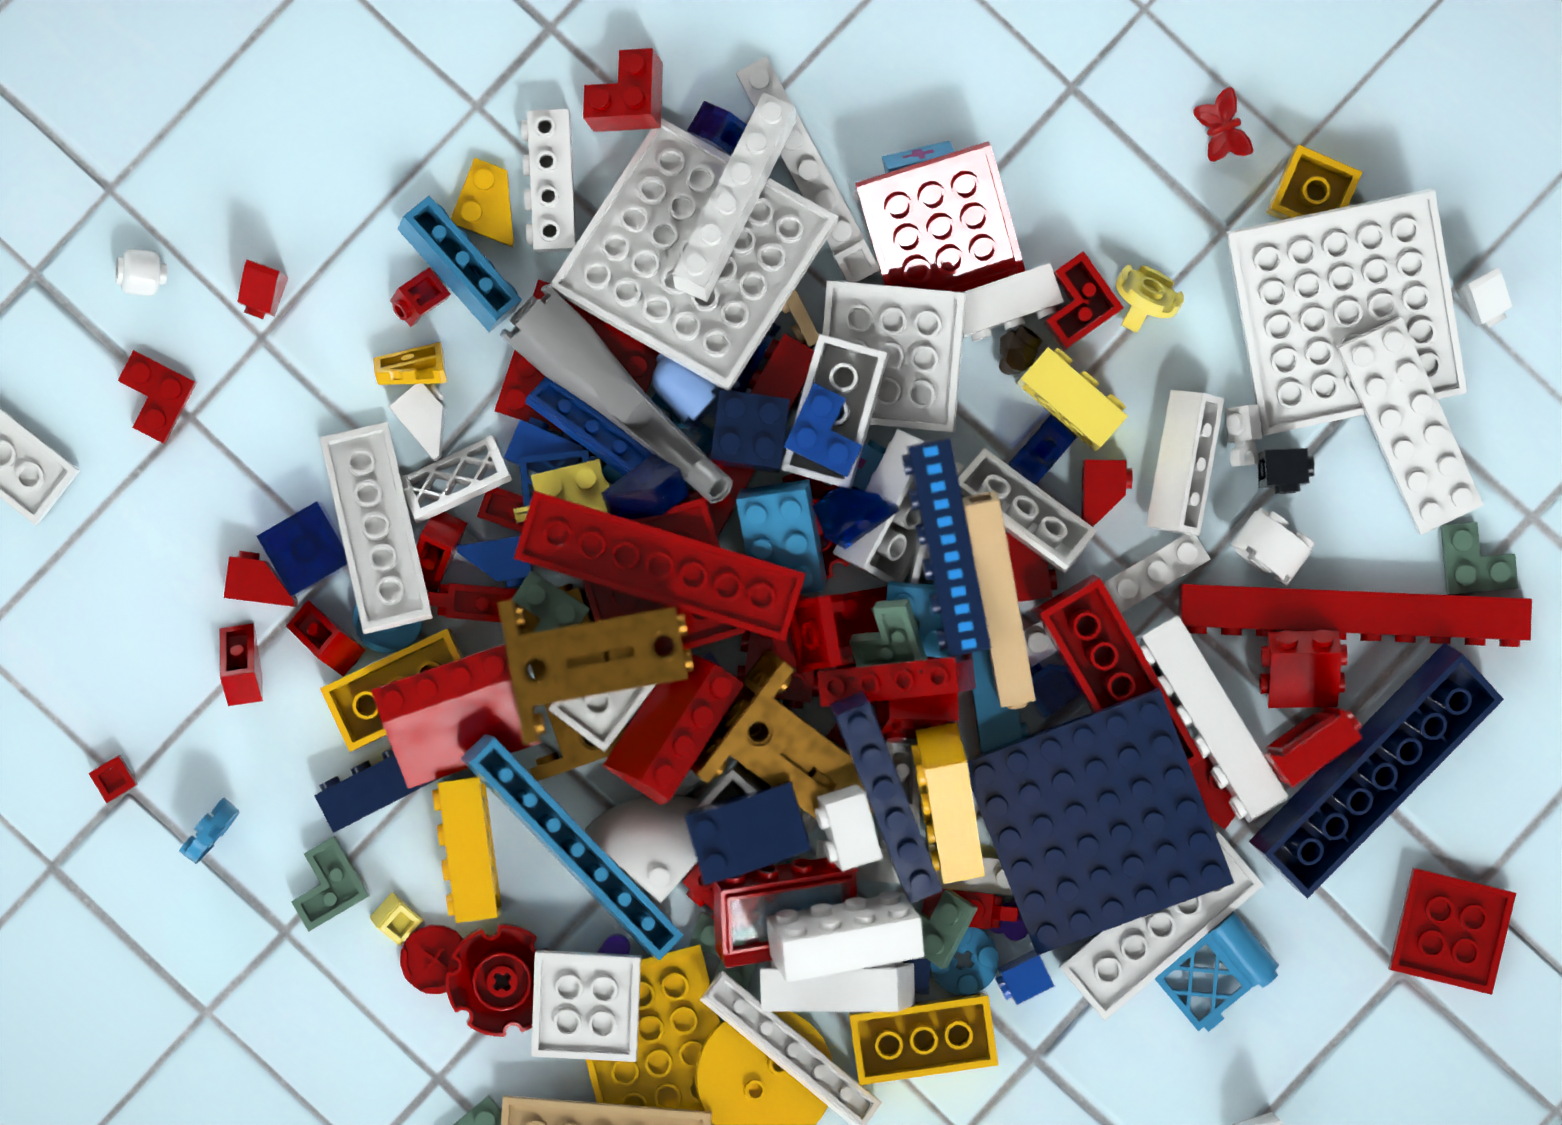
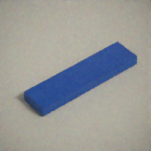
[525,377,657,484]

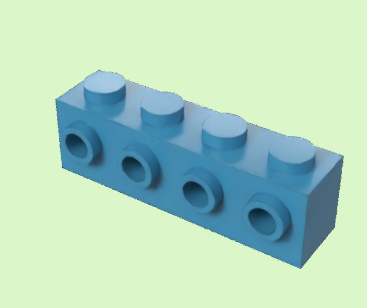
[397,196,522,333]

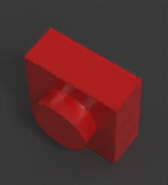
[88,755,138,803]

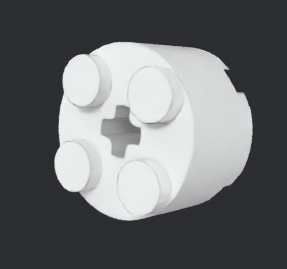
[1230,508,1315,586]

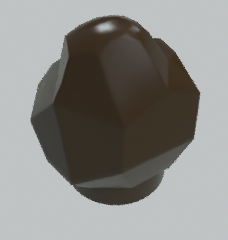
[998,325,1043,375]

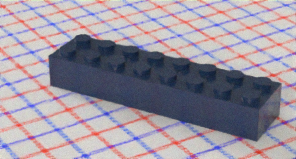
[1249,643,1504,899]

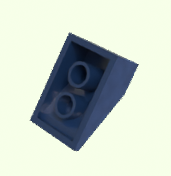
[684,781,812,885]

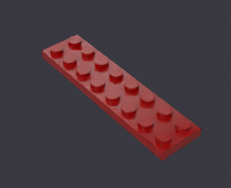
[513,491,806,642]

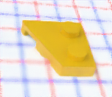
[451,158,514,247]
[373,342,447,385]

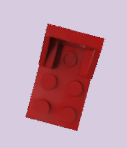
[790,586,887,673]

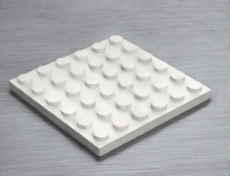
[549,118,838,391]
[1226,188,1467,436]

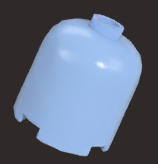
[652,353,741,432]

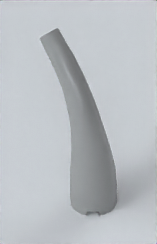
[500,284,732,503]

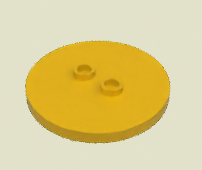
[695,1011,832,1125]

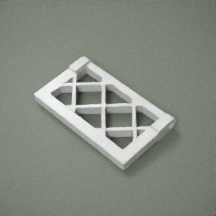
[401,434,512,524]

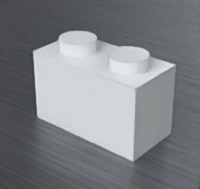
[815,785,882,871]

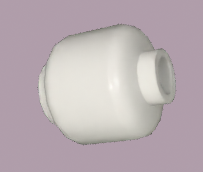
[115,249,167,296]

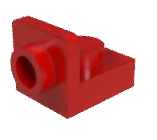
[390,267,451,327]

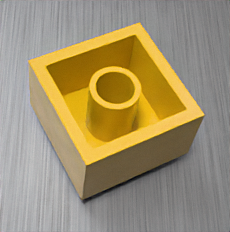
[1266,144,1363,220]

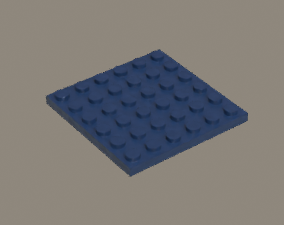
[966,687,1234,955]

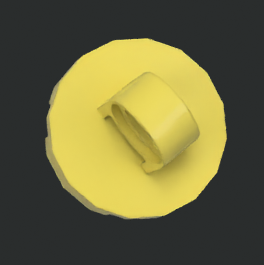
[1116,265,1184,333]

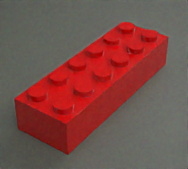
[1033,574,1203,766]

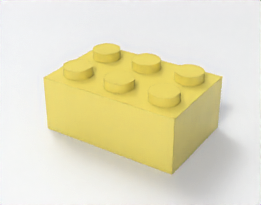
[1016,347,1128,451]

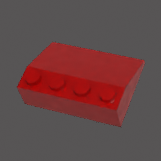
[371,644,542,789]

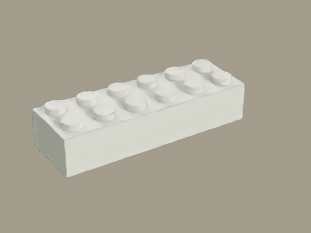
[1140,615,1288,823]

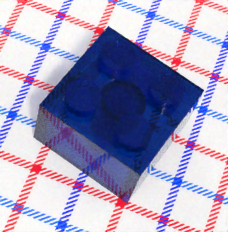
[256,501,348,597]

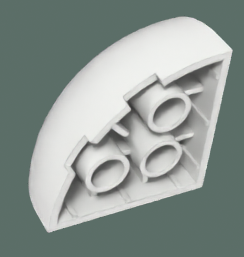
[585,794,702,903]

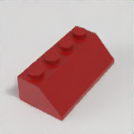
[602,654,744,805]

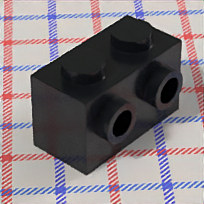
[1257,448,1315,494]

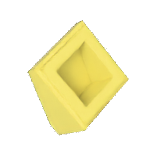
[370,893,424,946]

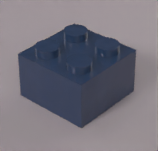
[710,390,790,473]

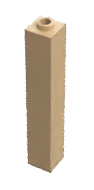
[962,491,1036,709]

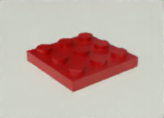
[1388,867,1516,995]

